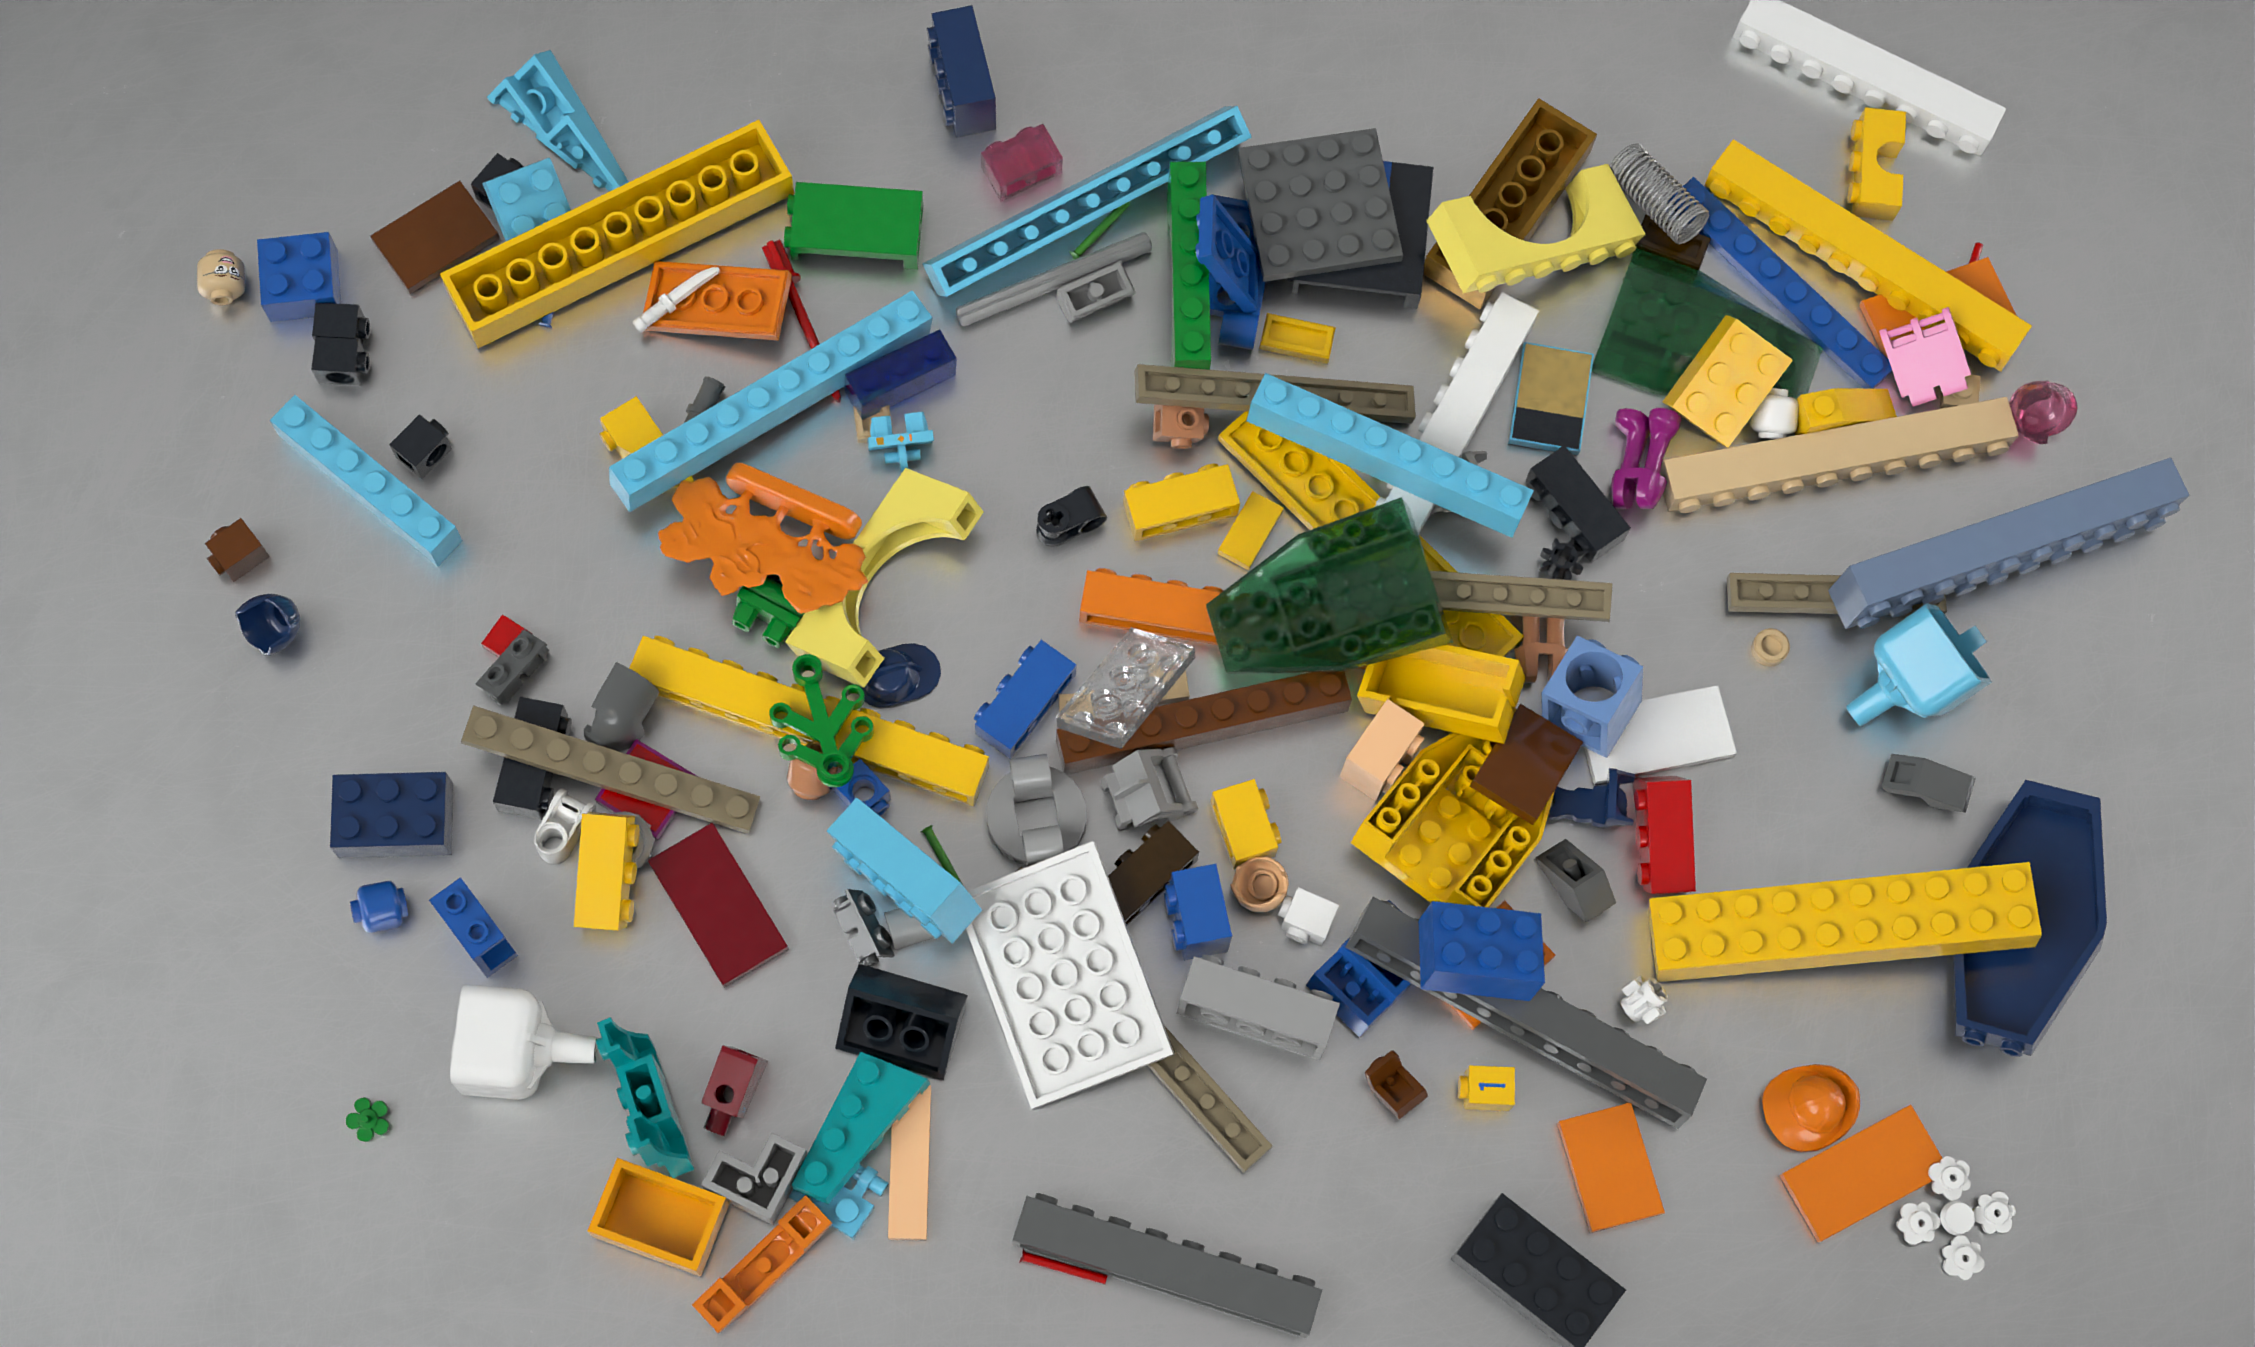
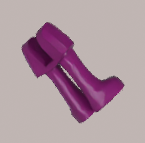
[1611,408,1682,509]

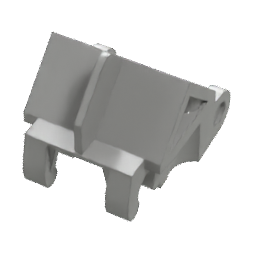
[1101,747,1198,830]

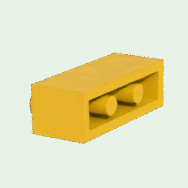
[1123,463,1240,542]
[574,812,640,931]

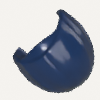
[235,594,300,656]

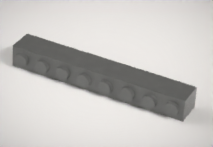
[1012,1193,1322,1338]

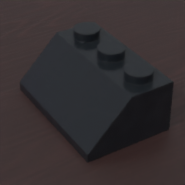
[835,964,968,1080]

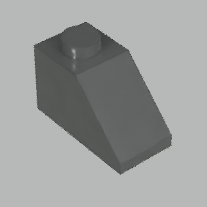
[1535,839,1616,922]

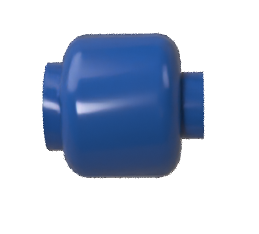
[350,881,408,933]

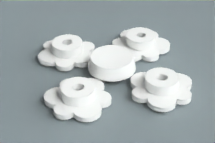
[1897,1156,2016,1280]

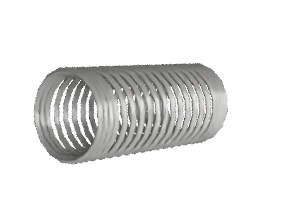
[1609,143,1709,244]

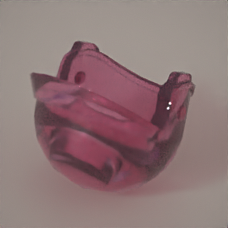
[2009,380,2077,444]

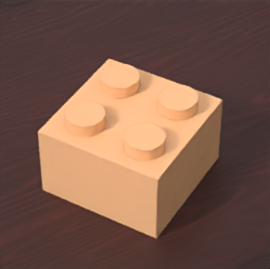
[1339,699,1425,801]

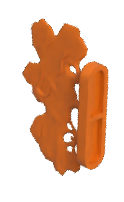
[658,463,868,614]

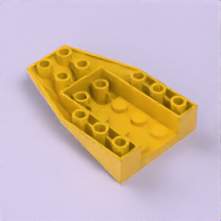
[1350,706,1555,908]

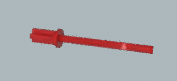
[762,239,841,403]

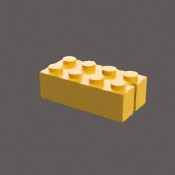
[1357,630,1525,744]

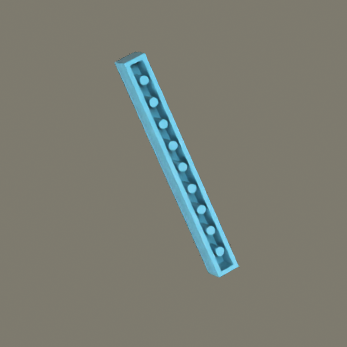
[922,106,1252,297]
[609,290,933,512]

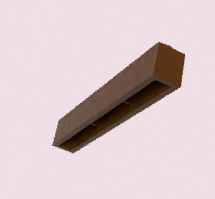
[1056,665,1352,775]

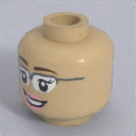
[197,249,245,305]

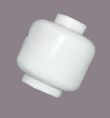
[1750,388,1799,439]

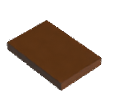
[370,180,500,294]
[1469,703,1583,825]

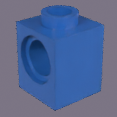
[833,759,891,816]

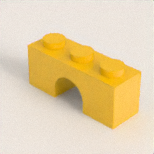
[1848,107,1906,221]

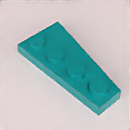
[792,1052,930,1204]

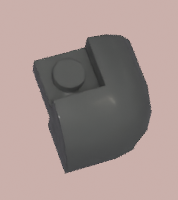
[584,662,659,752]

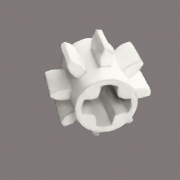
[1621,976,1668,1025]

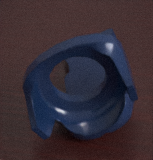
[1548,768,1635,828]

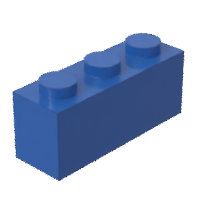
[974,639,1077,759]

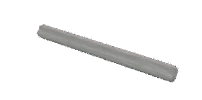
[956,232,1152,326]

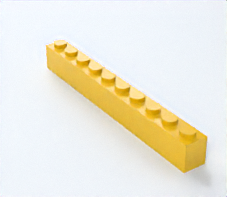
[1704,139,2032,372]
[629,635,989,806]

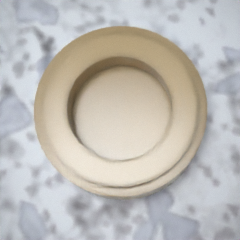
[1751,628,1790,667]

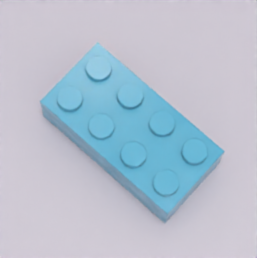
[827,798,982,944]

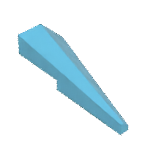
[487,50,629,191]

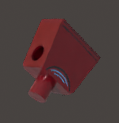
[701,1045,768,1136]

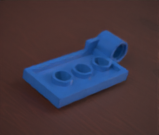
[1209,194,1266,350]

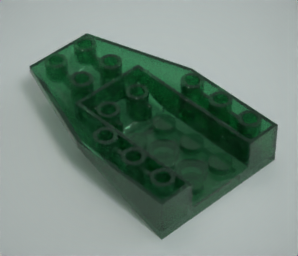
[1206,497,1454,674]

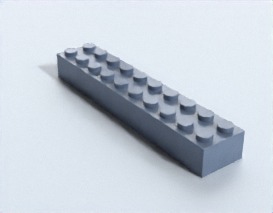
[1828,457,2190,629]

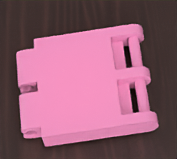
[1879,307,1971,407]

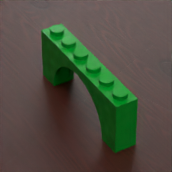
[1167,162,1211,370]

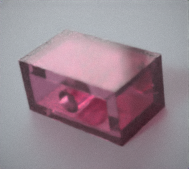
[981,124,1063,202]

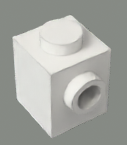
[1278,887,1339,946]

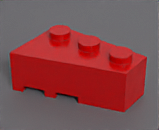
[1632,776,1696,894]

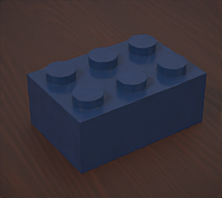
[926,5,996,138]
[330,772,453,858]

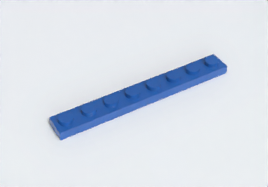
[1667,177,1893,389]

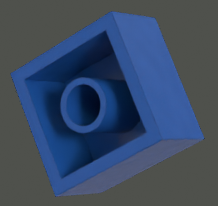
[257,232,341,322]
[1164,864,1232,961]

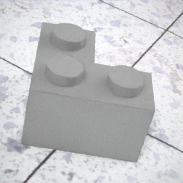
[701,1133,808,1225]

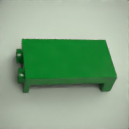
[784,182,924,270]

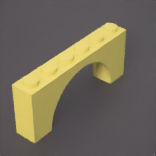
[1427,164,1645,293]
[785,468,984,688]

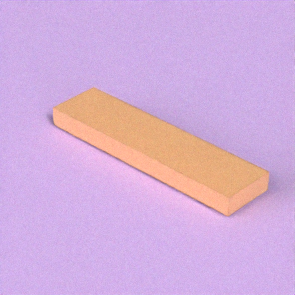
[888,1086,931,1240]

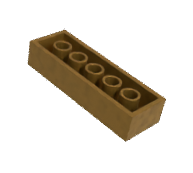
[1423,98,1597,310]

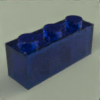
[845,329,957,420]

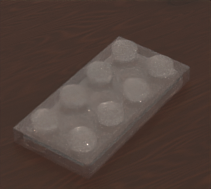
[1056,627,1196,749]

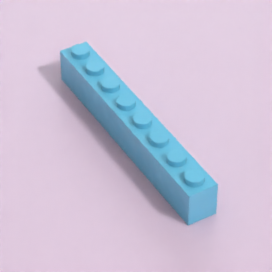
[1247,373,1534,538]

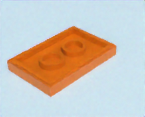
[1557,1103,1665,1233]

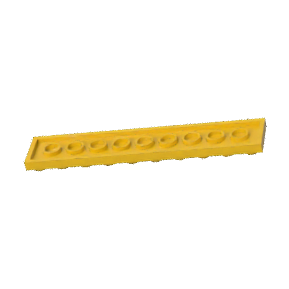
[1218,411,1524,657]

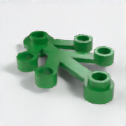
[769,654,874,787]

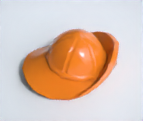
[1762,1064,1860,1152]

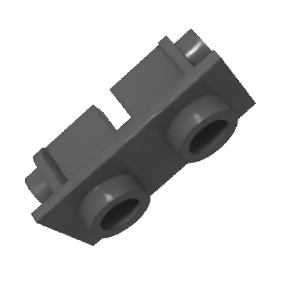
[475,629,549,706]
[833,889,895,967]

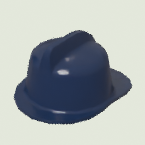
[859,643,941,708]

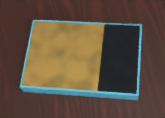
[1508,342,1594,456]

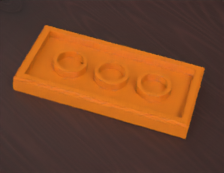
[1859,257,2017,358]
[643,261,792,341]
[1779,1105,1942,1243]

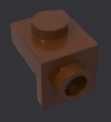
[1365,1050,1428,1119]

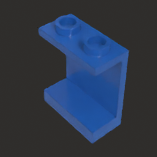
[429,877,518,978]

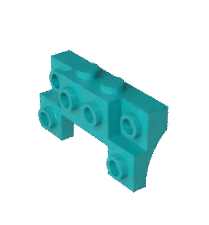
[596,1017,694,1178]

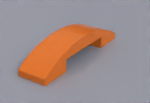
[692,1195,832,1333]

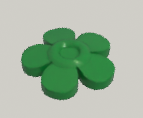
[346,1097,390,1142]

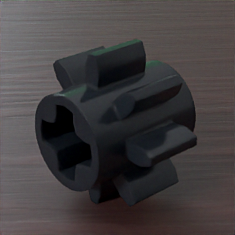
[1539,538,1584,580]

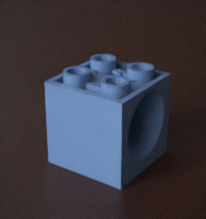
[1541,635,1643,758]

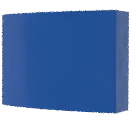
[1306,900,1412,1037]

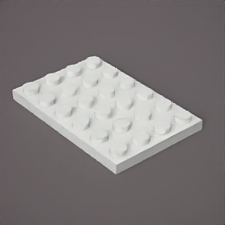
[966,841,1175,1109]

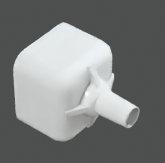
[450,984,598,1099]

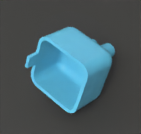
[1846,604,1992,726]

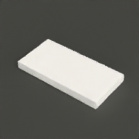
[1584,685,1737,785]

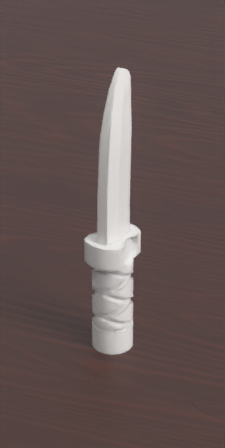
[632,267,720,333]

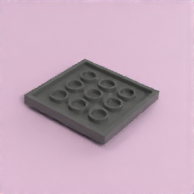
[1238,128,1403,282]

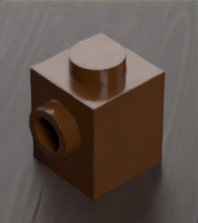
[204,518,270,582]

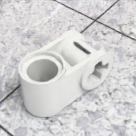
[534,788,596,864]

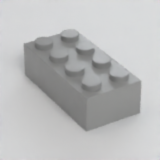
[1177,955,1340,1060]

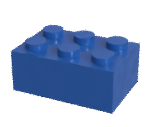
[1418,901,1545,1001]

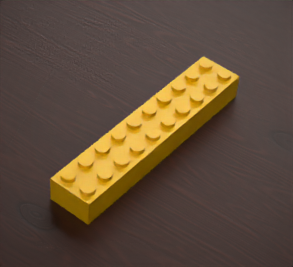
[440,119,795,349]
[1648,862,2042,982]

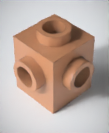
[1153,405,1209,449]

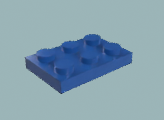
[1195,194,1259,313]

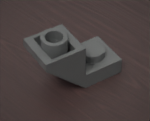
[1882,754,1976,813]

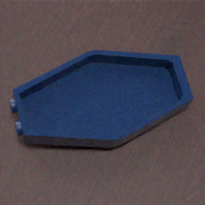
[1953,780,2107,1057]

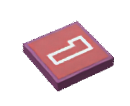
[595,739,698,840]

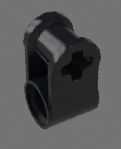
[1036,486,1107,547]

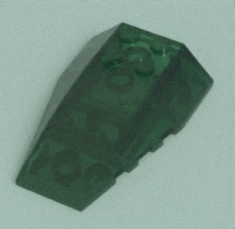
[1592,248,1823,399]

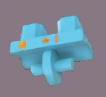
[867,412,934,472]

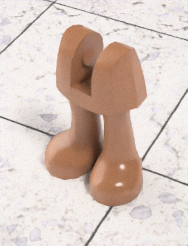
[1515,616,1568,683]

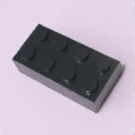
[1451,1193,1626,1347]

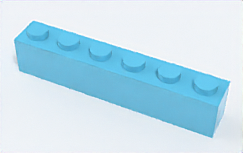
[270,395,463,567]

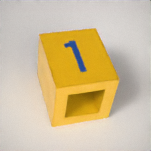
[1458,1065,1515,1111]

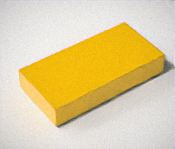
[1259,313,1336,364]
[1217,491,1284,571]

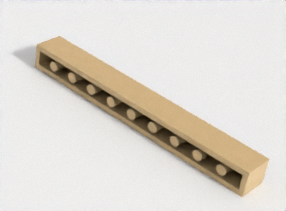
[1660,397,2019,513]

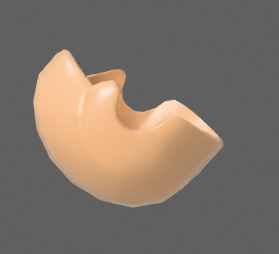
[1230,856,1289,912]

